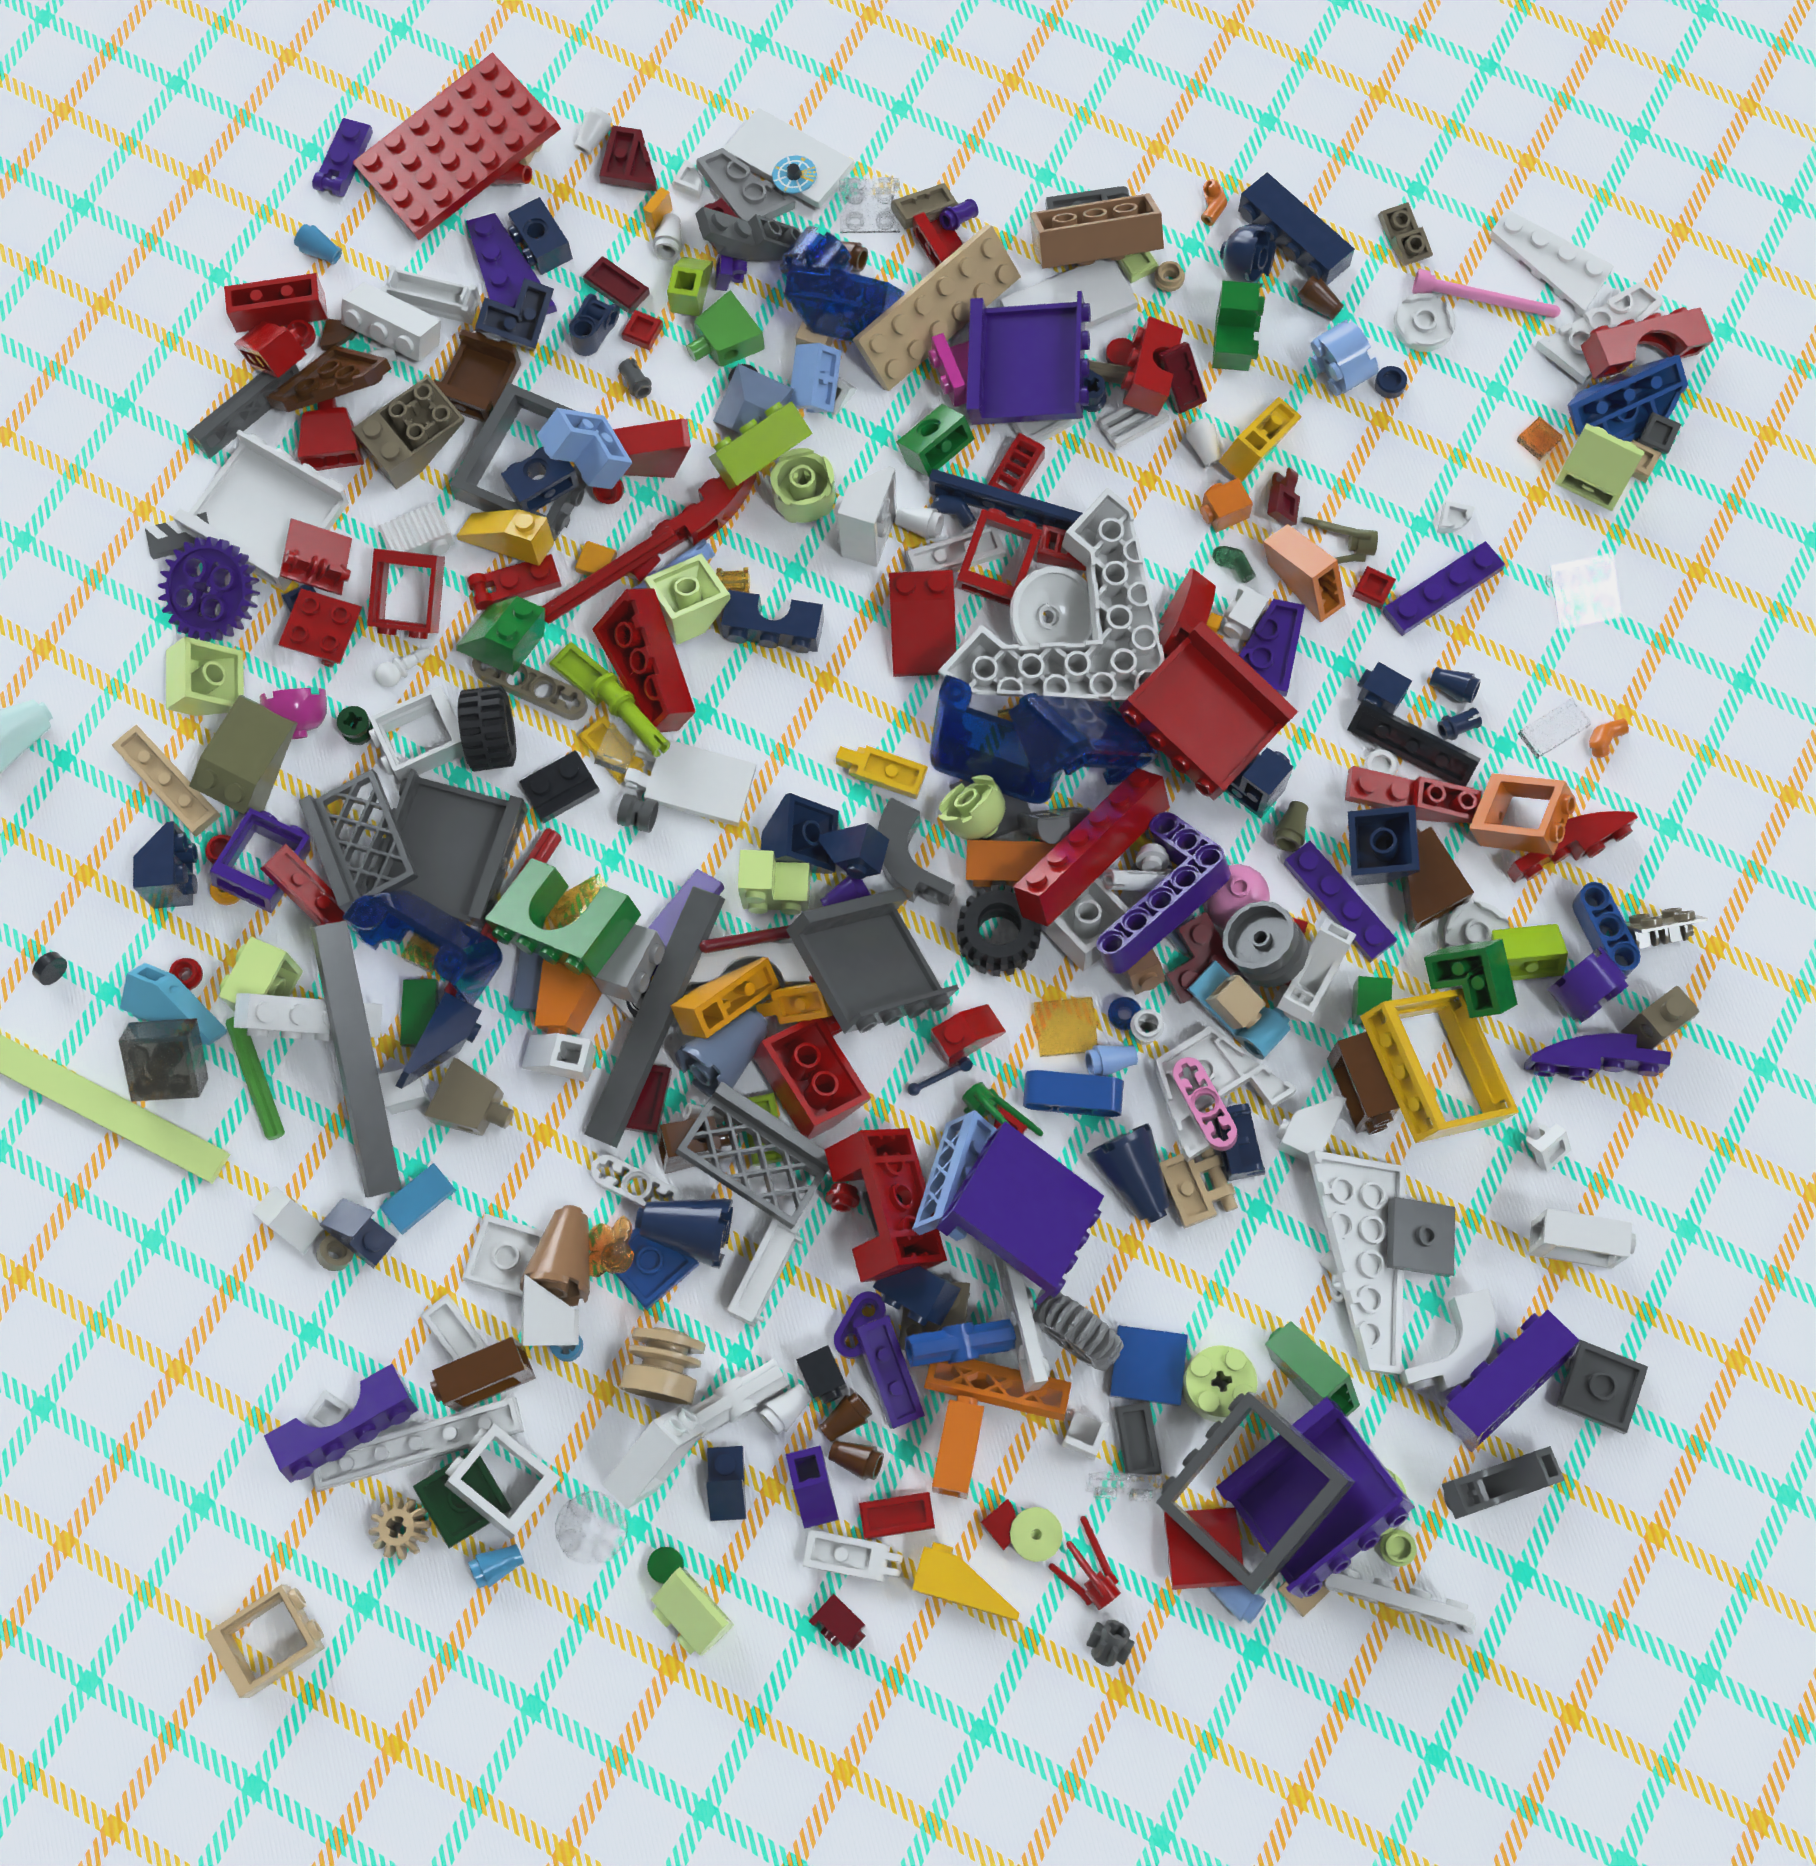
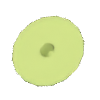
[1010,1507,1063,1562]

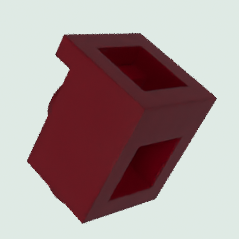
[809,1593,866,1652]

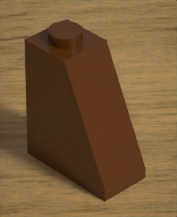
[1401,826,1474,934]

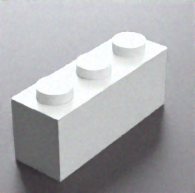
[341,281,441,362]

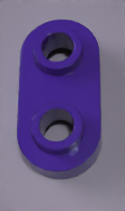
[834,1291,886,1359]

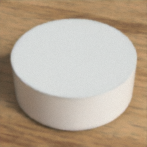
[1363,749,1398,775]

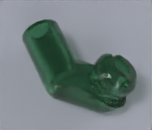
[1212,546,1256,583]

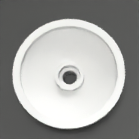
[1010,566,1093,646]

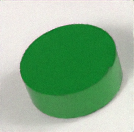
[647,1547,684,1584]

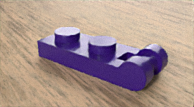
[312,118,373,197]

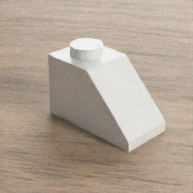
[1275,1096,1347,1164]

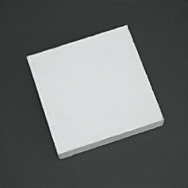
[462,1214,544,1298]

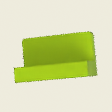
[1491,924,1568,981]

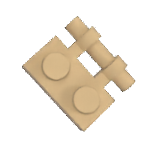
[1160,1147,1238,1229]

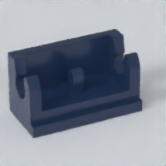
[1213,1103,1266,1181]

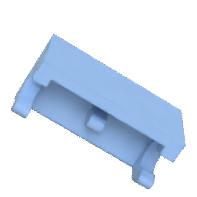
[788,343,842,413]

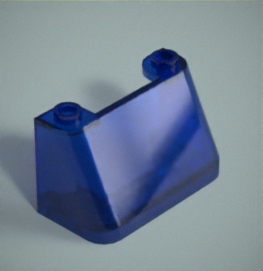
[929,675,1071,804]
[1008,693,1158,785]
[342,890,503,1006]

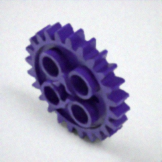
[158,537,260,642]

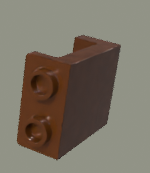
[433,329,521,423]

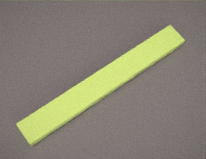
[0,1034,231,1184]

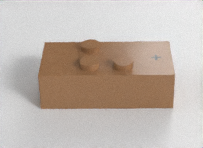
[1030,193,1164,269]

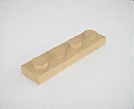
[111,724,221,837]

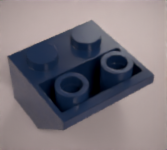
[133,821,198,909]

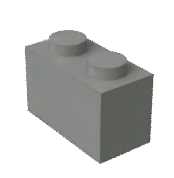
[591,924,666,1004]

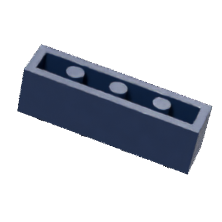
[1238,172,1355,285]

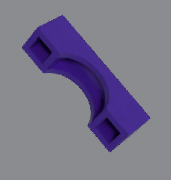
[264,1364,419,1483]

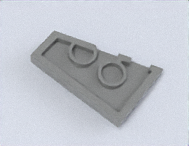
[696,148,796,221]

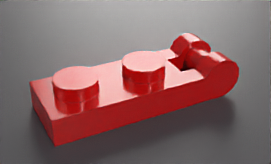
[467,554,562,610]

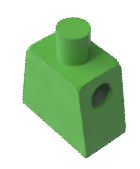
[686,290,765,367]

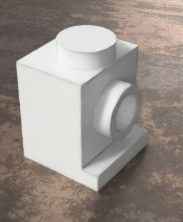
[1223,583,1270,642]

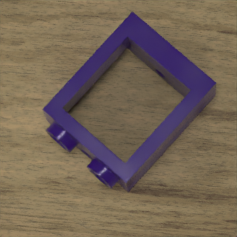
[210,808,311,914]

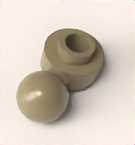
[316,1235,354,1271]

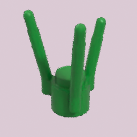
[962,1082,1044,1136]

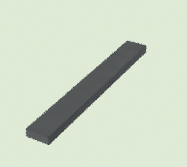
[584,886,725,1148]
[310,920,402,1197]

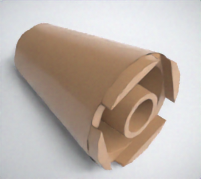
[520,1205,590,1306]

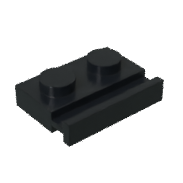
[519,750,600,824]

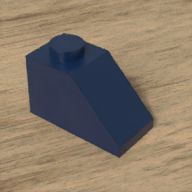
[818,823,889,879]

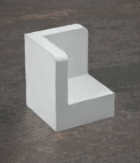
[378,1068,430,1115]
[1062,1411,1110,1460]

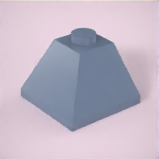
[713,363,794,434]

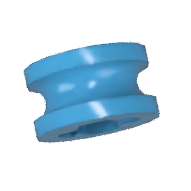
[550,1335,584,1362]

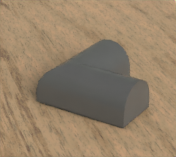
[1017,806,1090,844]

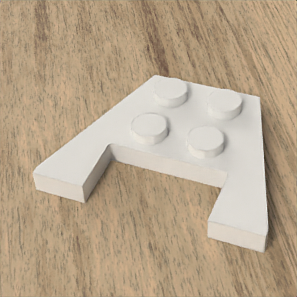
[1154,1026,1297,1162]

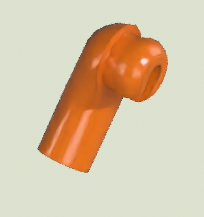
[1201,179,1227,226]

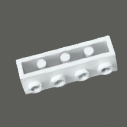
[234,993,383,1041]

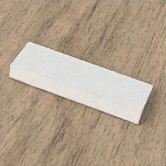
[905,526,1006,572]

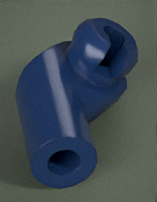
[931,494,977,529]

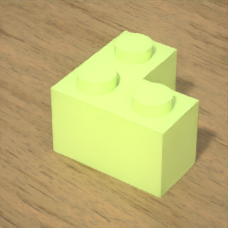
[738,850,811,915]

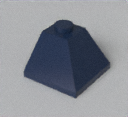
[761,793,839,874]

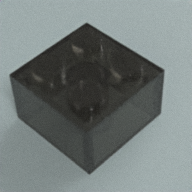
[118,1018,209,1102]

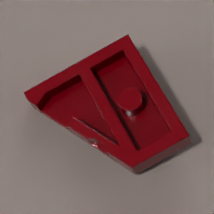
[599,125,658,191]

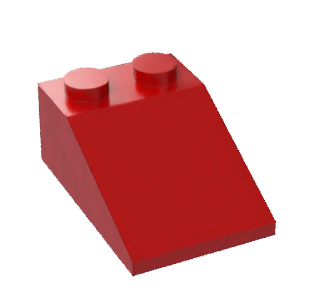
[889,570,957,677]

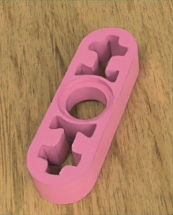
[1173,1057,1238,1151]

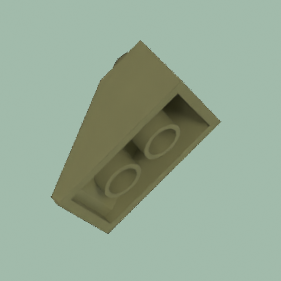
[189,695,298,815]

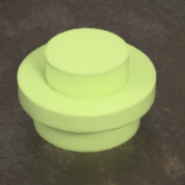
[1380,1530,1417,1567]

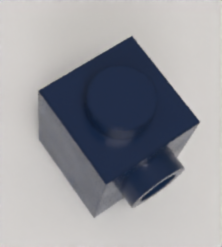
[1357,661,1412,715]

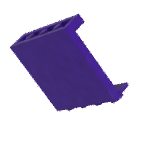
[966,291,1091,425]
[936,1121,1104,1305]
[1216,1396,1415,1598]

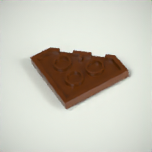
[266,345,392,412]

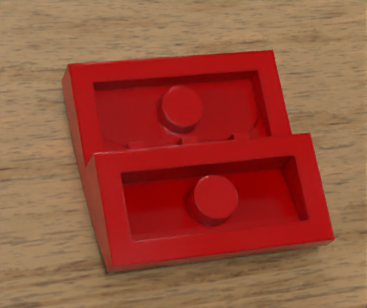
[1164,1507,1244,1590]

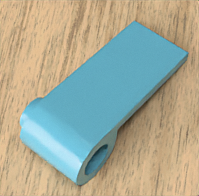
[1187,960,1291,1060]

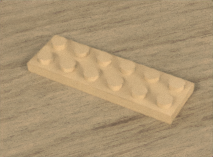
[852,225,1021,391]

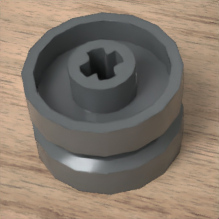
[1223,901,1308,988]

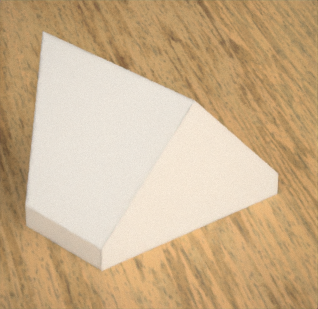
[521,1274,579,1346]

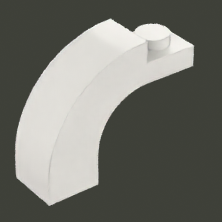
[1277,918,1356,1024]
[1398,1288,1496,1393]

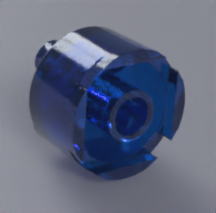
[779,226,853,300]

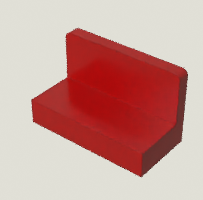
[913,212,963,268]

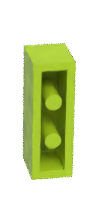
[708,401,813,490]

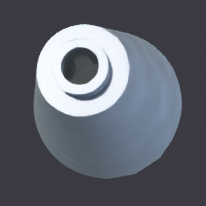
[675,1010,768,1097]

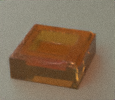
[1517,416,1563,461]

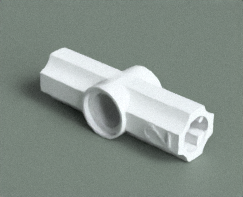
[688,1359,790,1441]

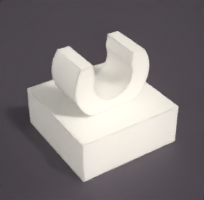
[1526,1123,1572,1172]

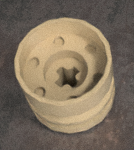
[619,1327,706,1405]

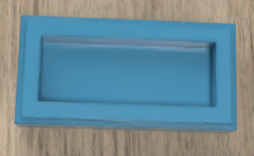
[379,1163,457,1235]

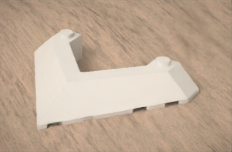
[938,487,1165,702]

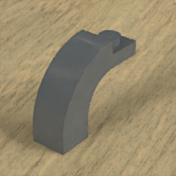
[878,797,955,906]
[1441,1446,1565,1520]

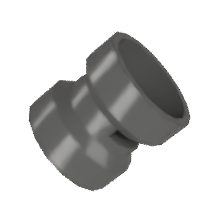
[617,793,659,833]

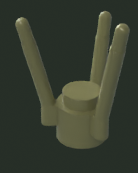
[1302,517,1378,564]

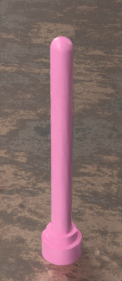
[1412,269,1561,318]

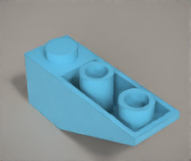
[120,963,227,1046]

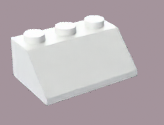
[834,466,897,567]

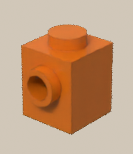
[1200,478,1253,533]

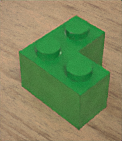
[1212,280,1265,371]
[1424,939,1518,1018]

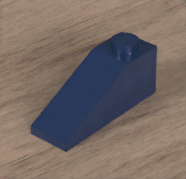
[395,992,482,1089]

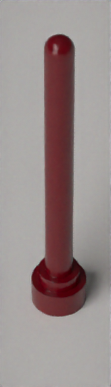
[699,925,791,953]

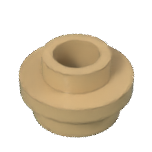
[1154,261,1185,292]

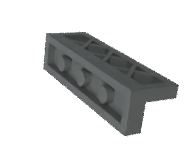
[186,364,299,459]

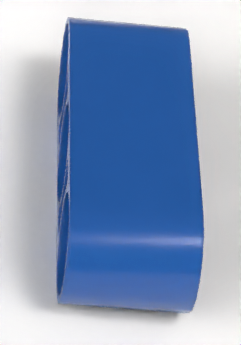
[1572,882,1641,976]
[1023,1070,1124,1117]

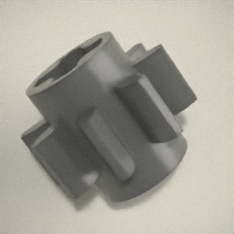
[1086,1620,1135,1667]

